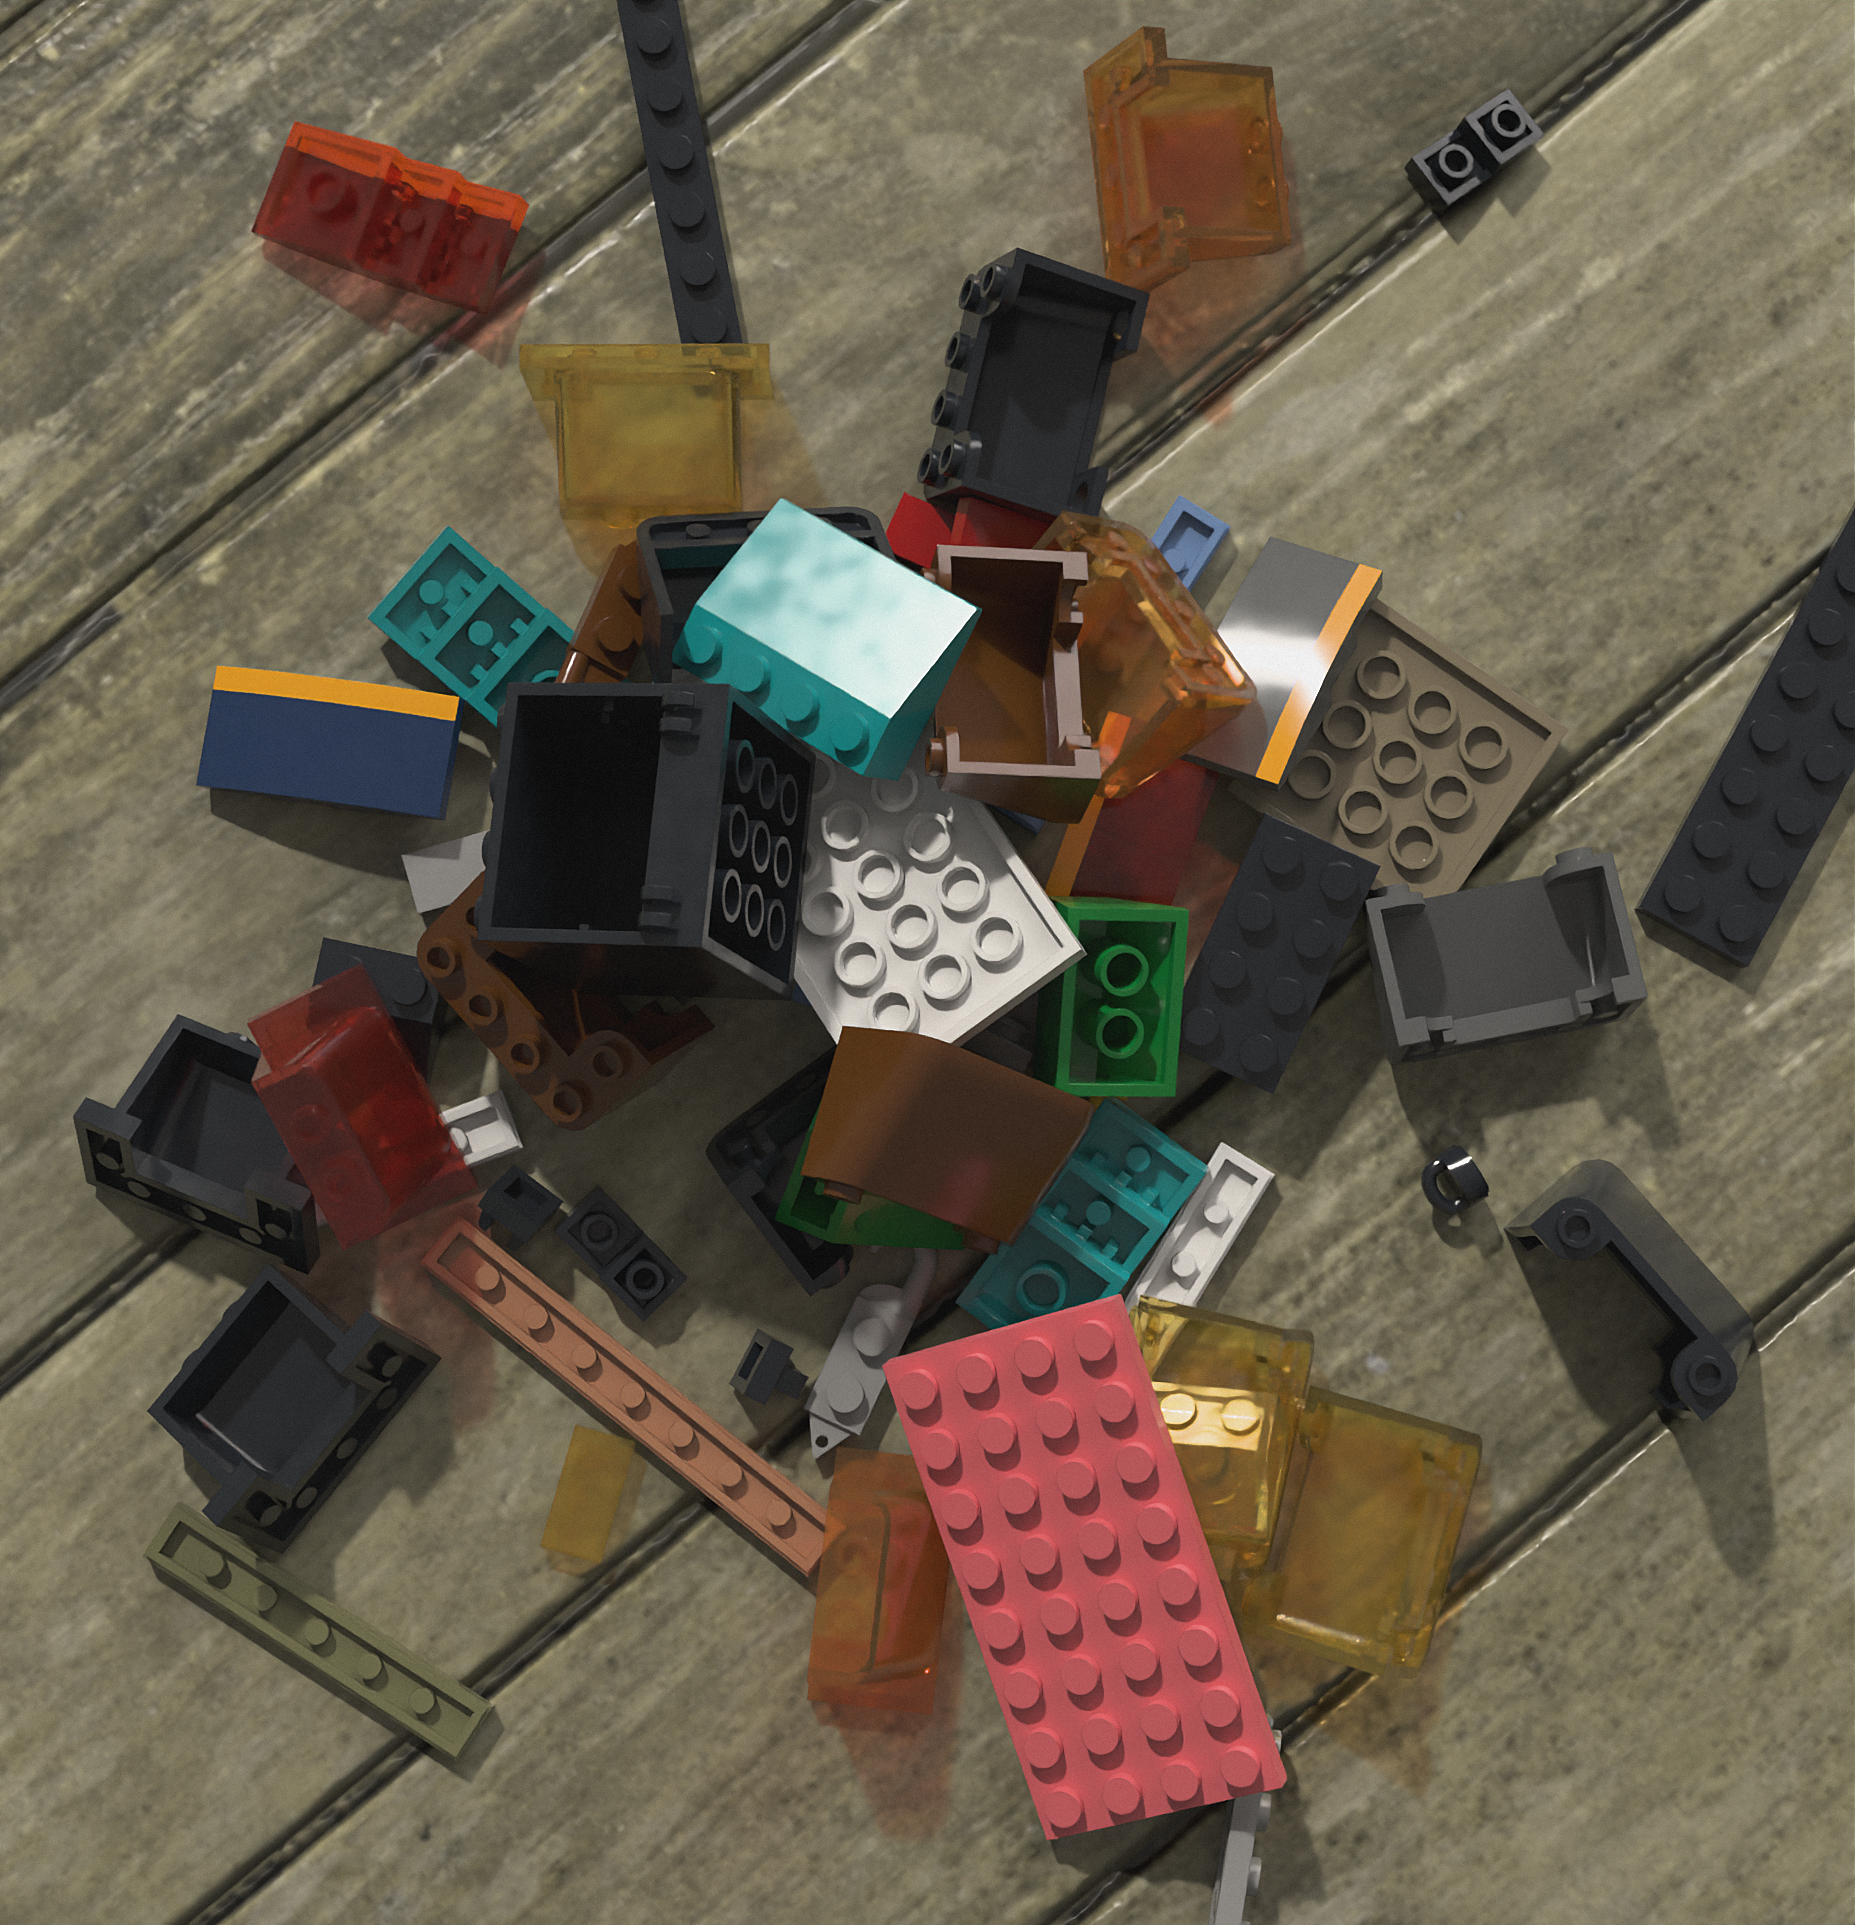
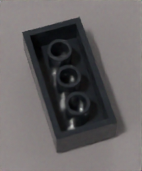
[1179,812,1381,1094]

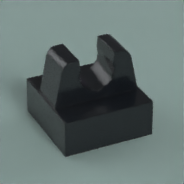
[477,1164,564,1251]
[729,1329,809,1405]

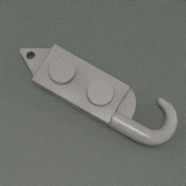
[804,1245,938,1458]

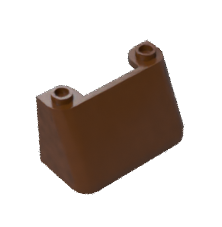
[919,544,1101,824]
[800,1026,1095,1256]

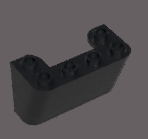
[917,247,1150,533]

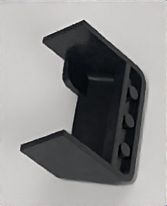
[636,506,897,683]

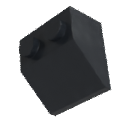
[307,937,448,1090]

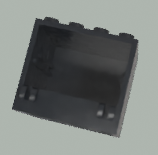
[474,682,816,1001]

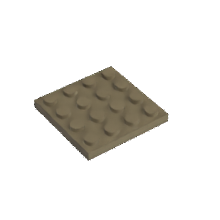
[1225,598,1569,898]

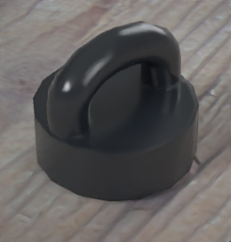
[1421,1145,1490,1215]

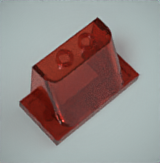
[247,963,478,1251]

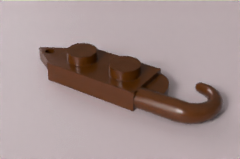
[554,540,643,683]

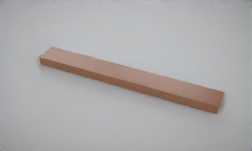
[419,1215,848,1577]

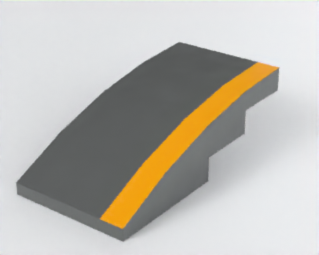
[1165,536,1383,792]

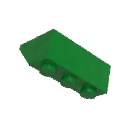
[1033,896,1189,1097]

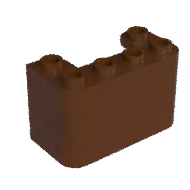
[416,870,716,1131]

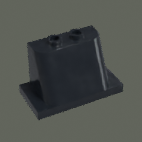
[73,1014,347,1275]
[147,1263,442,1554]

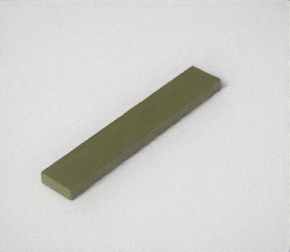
[142,1501,494,1762]

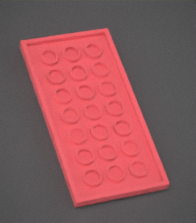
[882,1294,1288,1841]

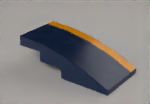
[196,665,465,821]

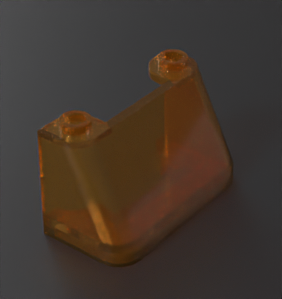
[1032,510,1257,798]

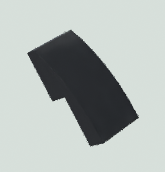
[1404,88,1545,215]
[553,1184,688,1322]

